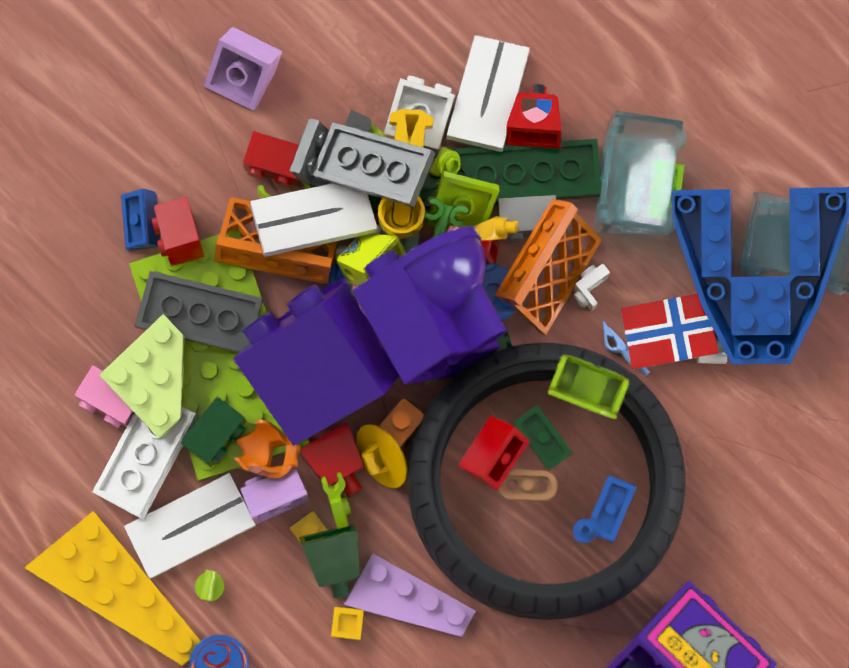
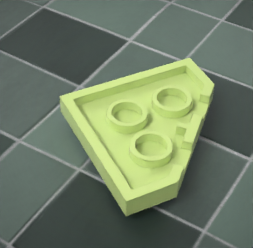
[99,314,185,439]

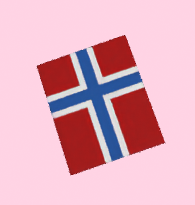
[621,294,719,370]

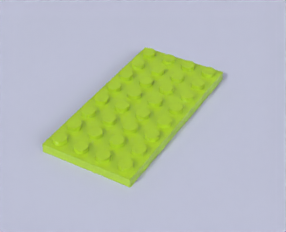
[129,229,310,482]

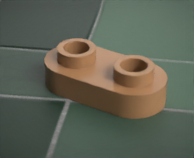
[498,469,557,502]

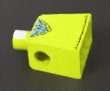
[335,234,406,286]

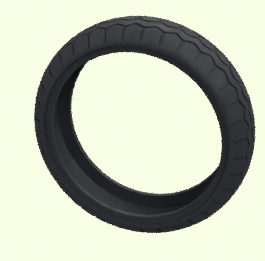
[407,343,686,620]

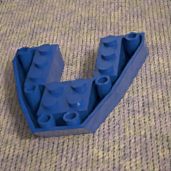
[672,187,849,364]

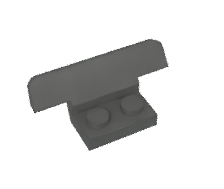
[290,109,371,187]

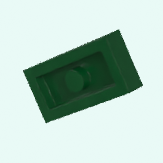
[513,405,573,472]

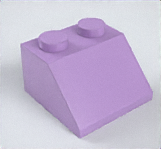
[204,27,283,111]
[241,465,310,524]

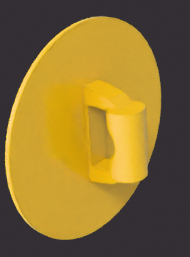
[356,424,407,488]

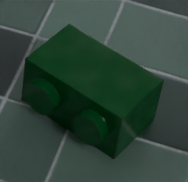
[180,396,247,468]

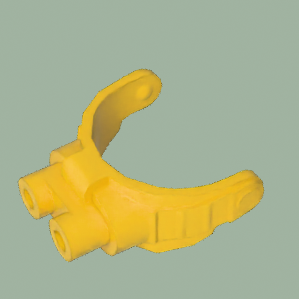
[473,216,519,240]

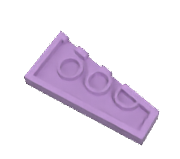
[344,554,476,637]

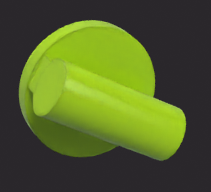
[428,147,461,177]
[195,570,225,602]

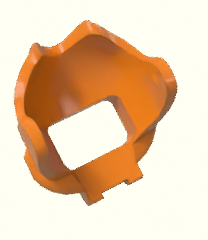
[234,420,300,478]

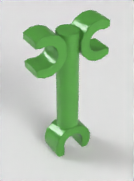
[425,196,469,239]

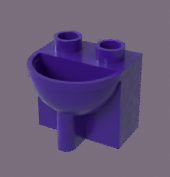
[352,226,507,384]
[233,277,399,446]

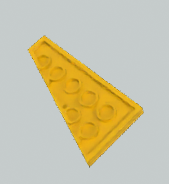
[25,511,201,666]

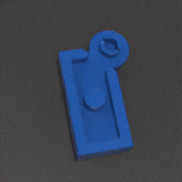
[573,475,636,544]

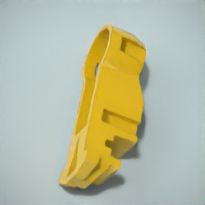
[378,108,434,239]

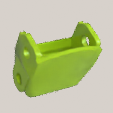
[548,355,629,419]

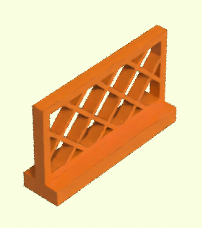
[215,197,338,284]
[495,199,602,335]

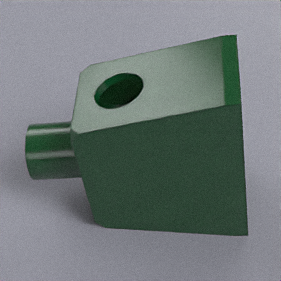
[299,524,360,598]

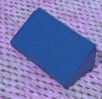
[121,189,160,251]

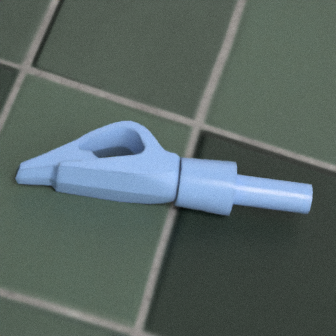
[602,321,650,376]

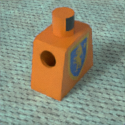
[379,398,425,451]

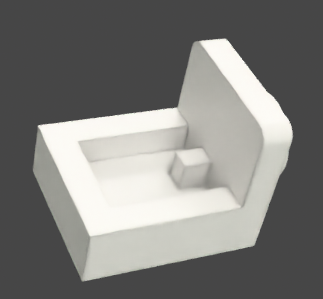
[574,263,610,312]

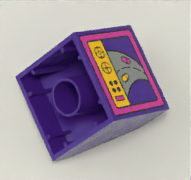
[605,580,777,668]

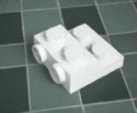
[384,75,456,150]

